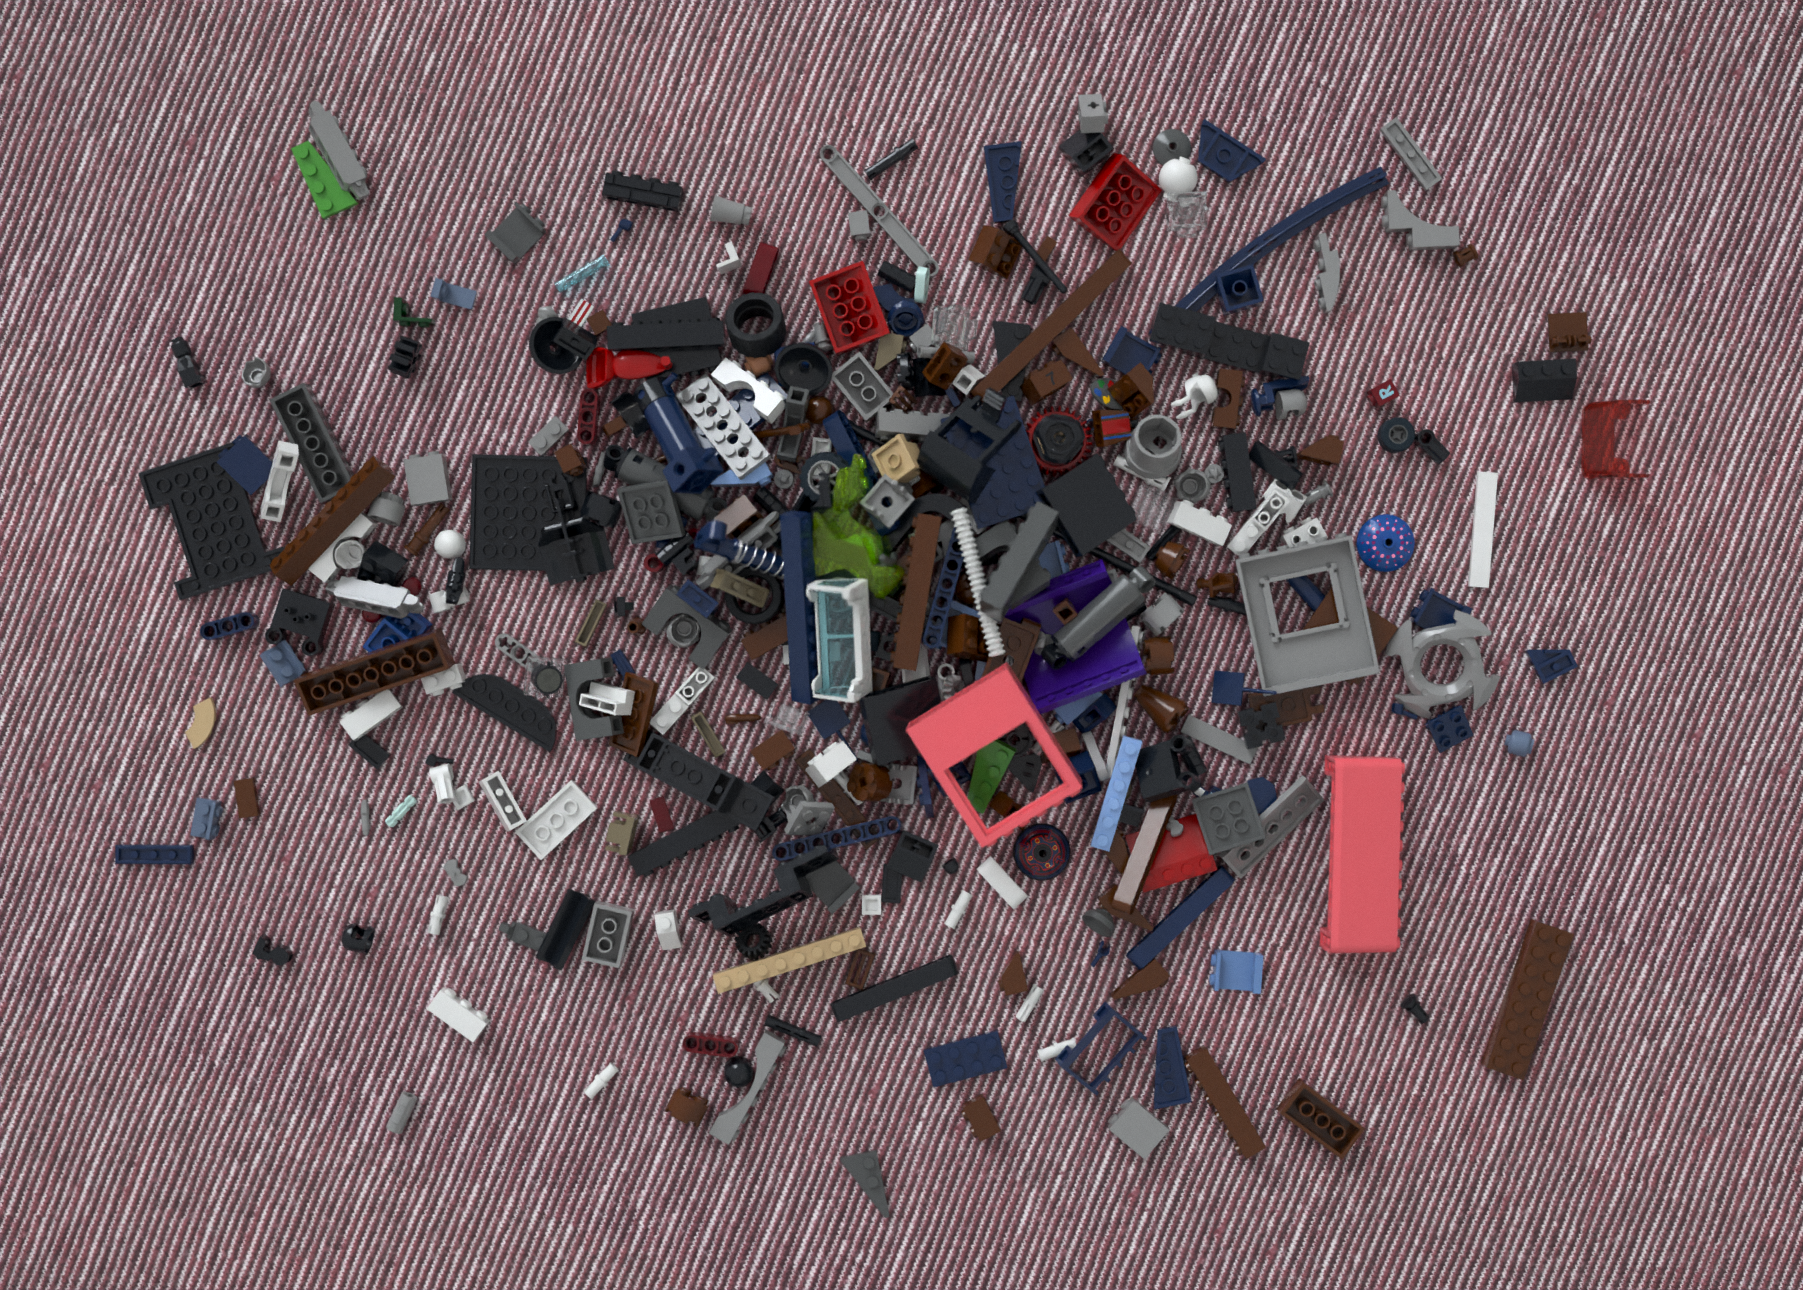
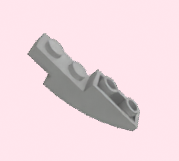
[1313,233,1340,314]

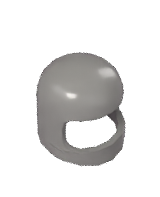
[1275,389,1307,420]

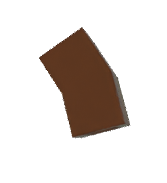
[1037,236,1057,262]
[602,416,628,438]

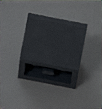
[1058,130,1114,177]
[357,541,408,587]
[886,830,939,883]

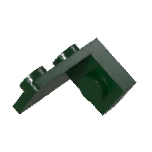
[393,297,435,328]

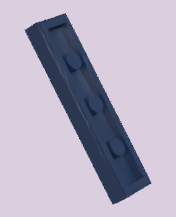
[115,844,194,864]

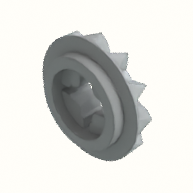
[942,674,964,701]

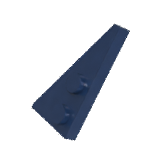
[916,755,934,819]

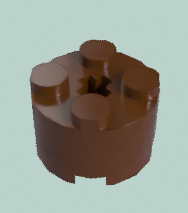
[1142,636,1175,676]
[847,763,893,802]
[665,1087,709,1127]

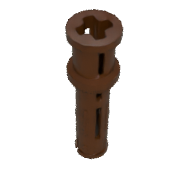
[404,503,450,557]

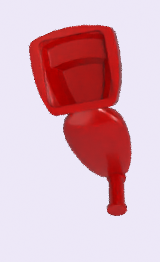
[586,347,672,389]

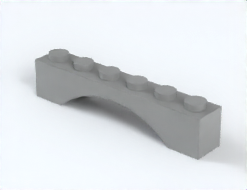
[708,1030,787,1145]

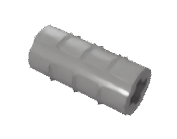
[386,1091,418,1134]

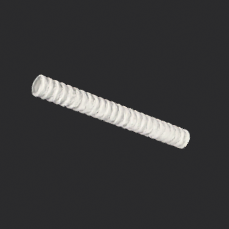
[950,508,1006,657]

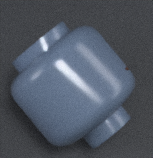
[1504,730,1534,757]

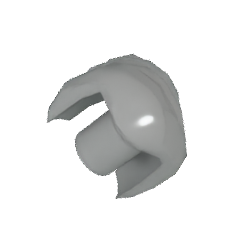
[535,306,559,325]
[1034,631,1054,655]

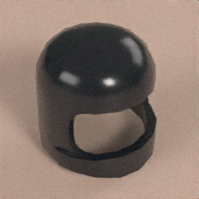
[341,923,376,955]

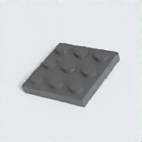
[617,480,686,544]
[1191,782,1266,855]

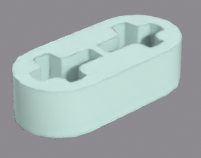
[914,266,930,304]

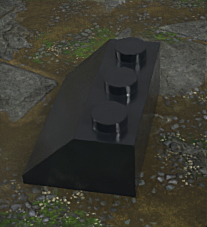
[1512,358,1577,403]

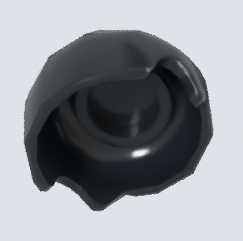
[724,1056,753,1088]

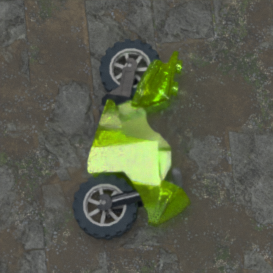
[799,452,905,620]

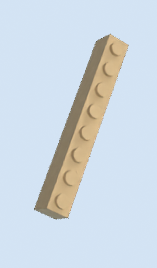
[713,926,866,994]

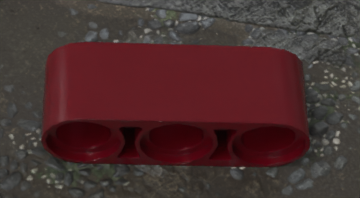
[743,242,779,294]
[577,389,600,446]
[683,1032,739,1057]

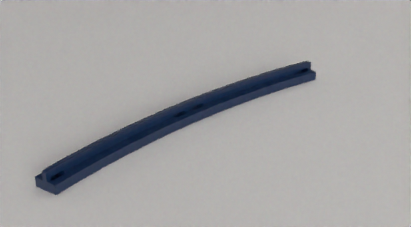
[1149,167,1389,346]

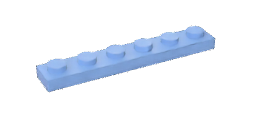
[1090,735,1142,852]

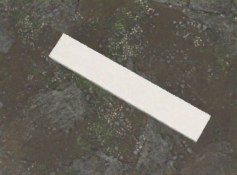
[1468,472,1498,588]

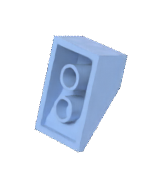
[711,462,774,487]

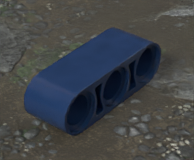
[200,612,260,640]

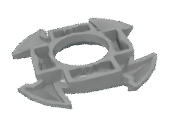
[1385,610,1500,719]

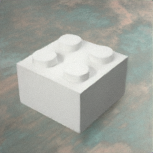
[805,741,857,788]

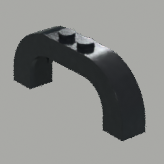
[873,494,969,598]

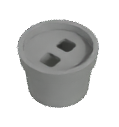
[1124,415,1182,479]

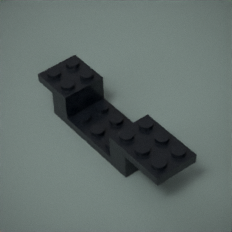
[1149,302,1310,381]
[623,730,775,831]
[688,845,839,936]

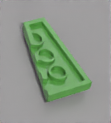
[291,141,359,219]
[968,739,1017,814]

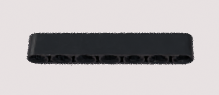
[830,954,959,1022]

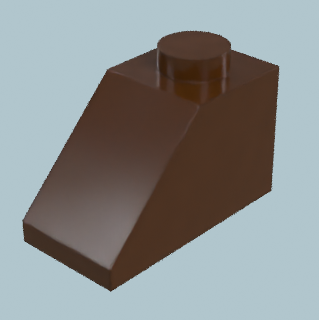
[989,790,1032,831]
[998,951,1028,996]

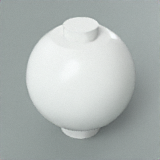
[1159,156,1198,202]

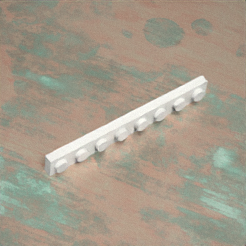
[1106,626,1144,778]

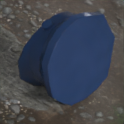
[887,300,924,337]
[1247,777,1277,814]

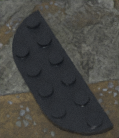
[452,674,557,752]

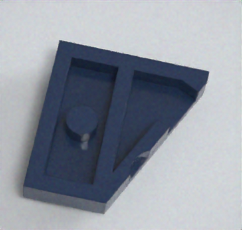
[1525,649,1578,684]

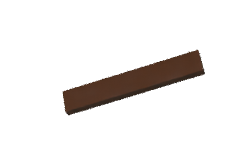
[794,748,881,850]

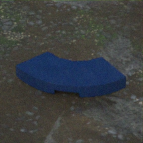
[873,283,915,312]

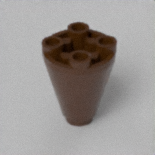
[1134,684,1190,733]

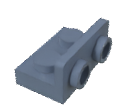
[259,640,306,687]
[190,797,223,840]

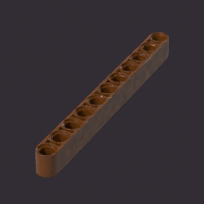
[970,249,1132,405]

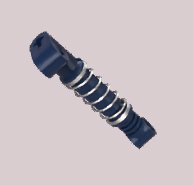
[694,520,822,581]

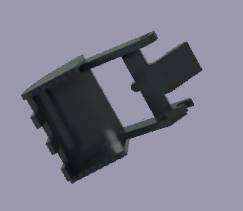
[917,387,1022,504]

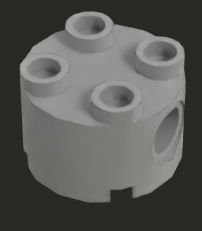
[1140,592,1185,637]

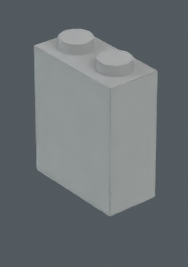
[403,451,453,506]
[1108,1097,1169,1159]

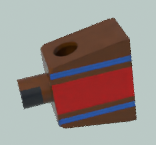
[1092,410,1138,447]

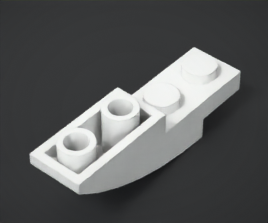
[1227,489,1290,555]
[650,667,715,736]

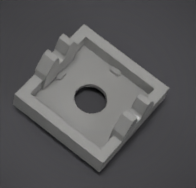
[860,474,915,529]
[881,763,917,805]
[784,801,835,836]

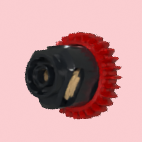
[1026,406,1092,477]

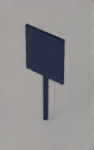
[1211,670,1277,706]
[807,695,858,762]

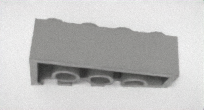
[875,407,951,443]

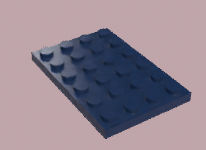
[940,395,1045,530]

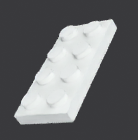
[515,780,598,860]

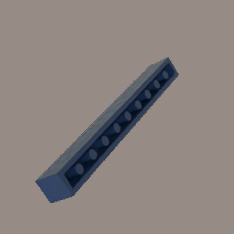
[780,510,822,705]

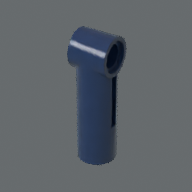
[1286,575,1325,612]

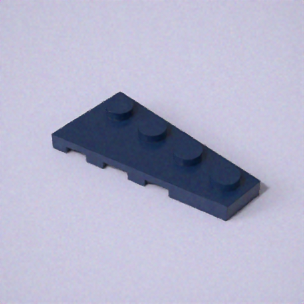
[984,141,1022,224]
[1153,1025,1192,1109]

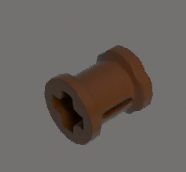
[1452,244,1478,268]

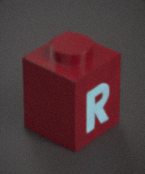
[1367,379,1400,408]

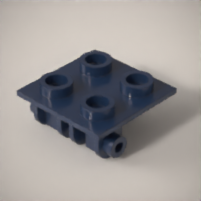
[1425,705,1473,753]

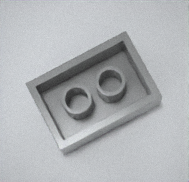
[831,351,896,423]
[582,901,635,968]

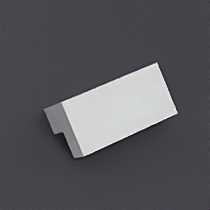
[579,682,635,715]

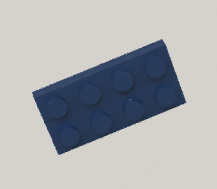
[924,1030,1007,1088]

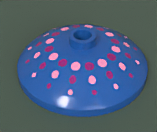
[1356,514,1415,572]

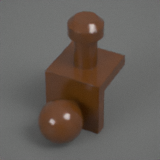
[1196,572,1238,597]

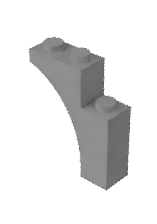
[1381,190,1460,251]

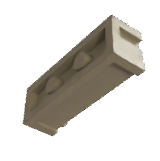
[710,568,770,608]

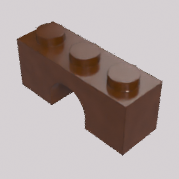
[1210,369,1245,430]

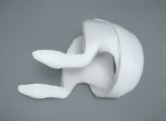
[1171,373,1218,419]

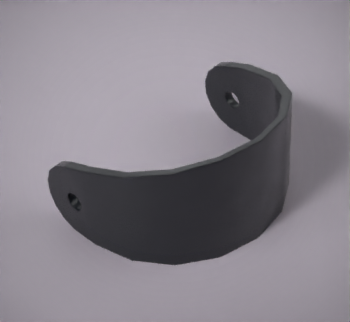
[609,392,650,438]

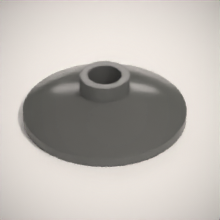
[1153,129,1191,165]

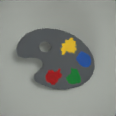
[1090,378,1124,411]

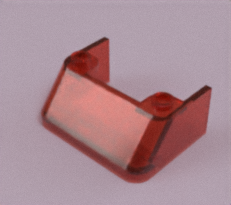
[1581,400,1650,480]

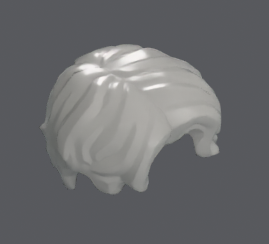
[1174,468,1211,503]
[666,613,701,648]
[781,785,815,813]

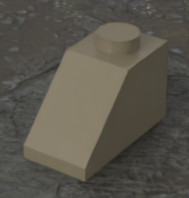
[874,333,907,372]

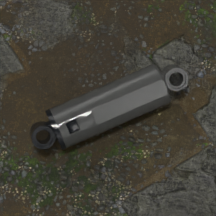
[603,444,728,522]
[1041,566,1156,670]

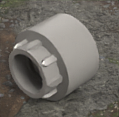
[367,492,405,526]

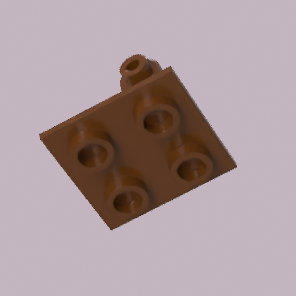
[1548,312,1592,353]

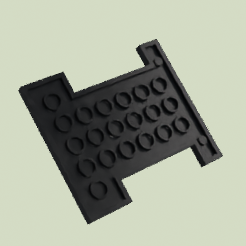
[138,438,285,600]

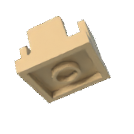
[871,434,920,483]

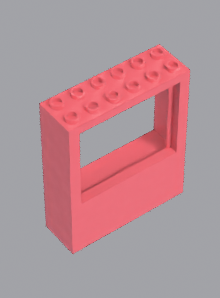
[906,662,1082,848]

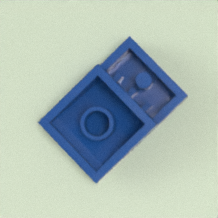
[362,612,433,652]

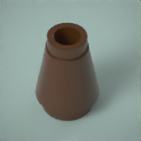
[627,617,647,636]

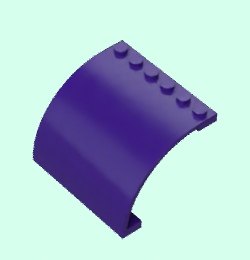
[1002,559,1146,714]

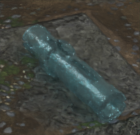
[554,254,610,293]

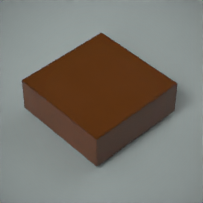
[586,309,612,336]

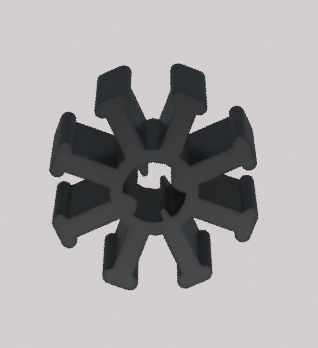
[388,336,422,379]

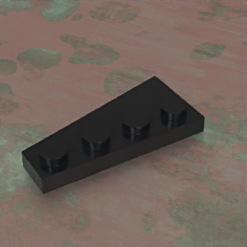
[993,321,1031,402]

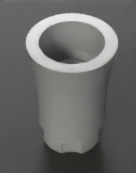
[710,195,752,225]

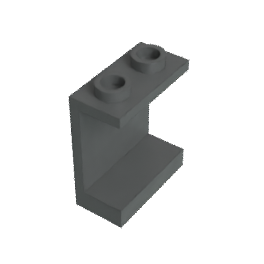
[484,202,547,265]
[806,861,860,914]

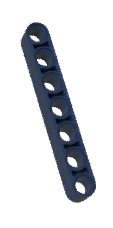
[823,410,900,536]
[922,523,971,650]
[772,816,903,862]
[1126,865,1235,970]

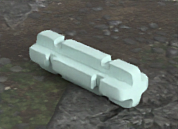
[385,795,417,827]

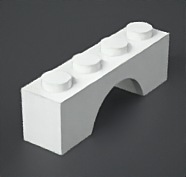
[711,357,786,424]
[261,441,299,522]
[308,512,378,583]

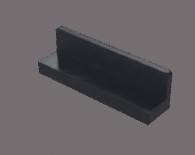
[536,889,595,971]

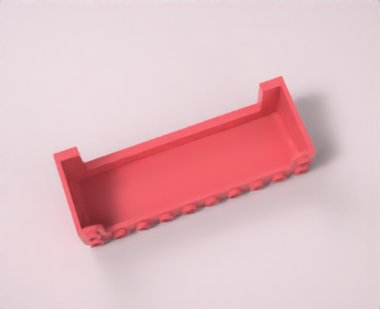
[1320,755,1405,953]

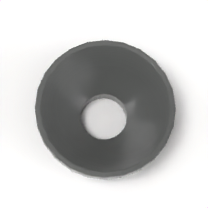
[1082,908,1115,937]

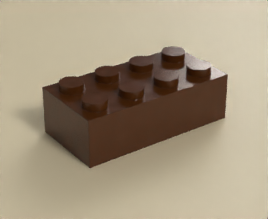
[1276,1078,1365,1159]

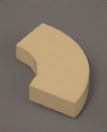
[185,697,216,749]

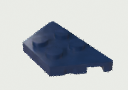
[1197,119,1266,183]

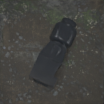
[171,337,207,389]

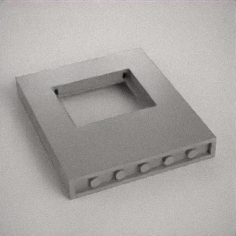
[1235,532,1380,696]

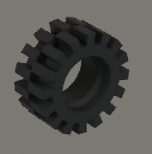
[735,923,772,960]

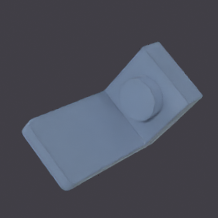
[431,278,477,310]

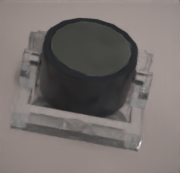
[523,656,567,699]

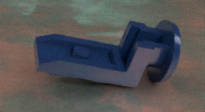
[1251,375,1309,417]

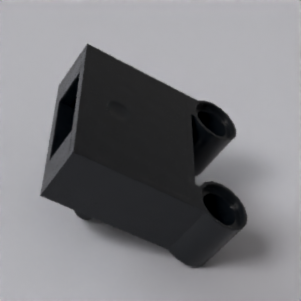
[265,588,335,656]
[1136,735,1201,802]

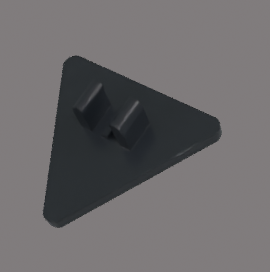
[1008,753,1042,792]

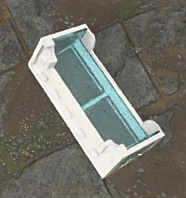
[806,579,873,703]

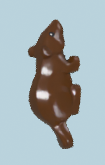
[946,561,977,607]

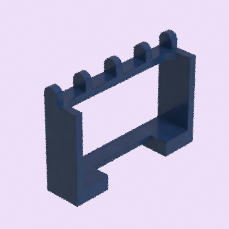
[1055,1001,1147,1096]

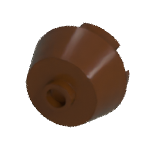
[1154,541,1191,580]

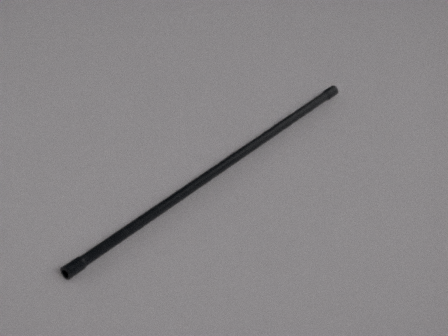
[848,419,1197,607]

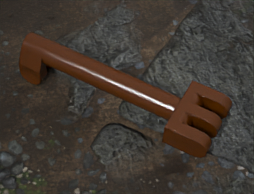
[753,422,811,444]

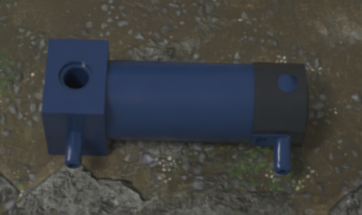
[634,372,724,494]

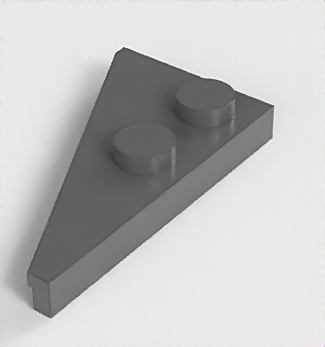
[840,1149,890,1218]

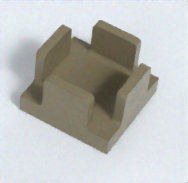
[605,811,640,856]

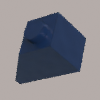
[1072,693,1117,734]

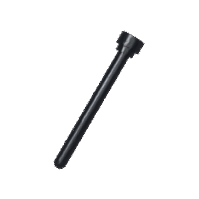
[1003,219,1067,294]

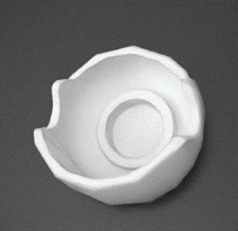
[434,529,466,559]
[334,540,366,569]

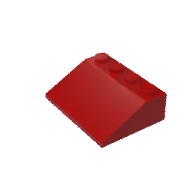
[1068,153,1162,252]
[809,261,890,356]
[1124,813,1217,893]

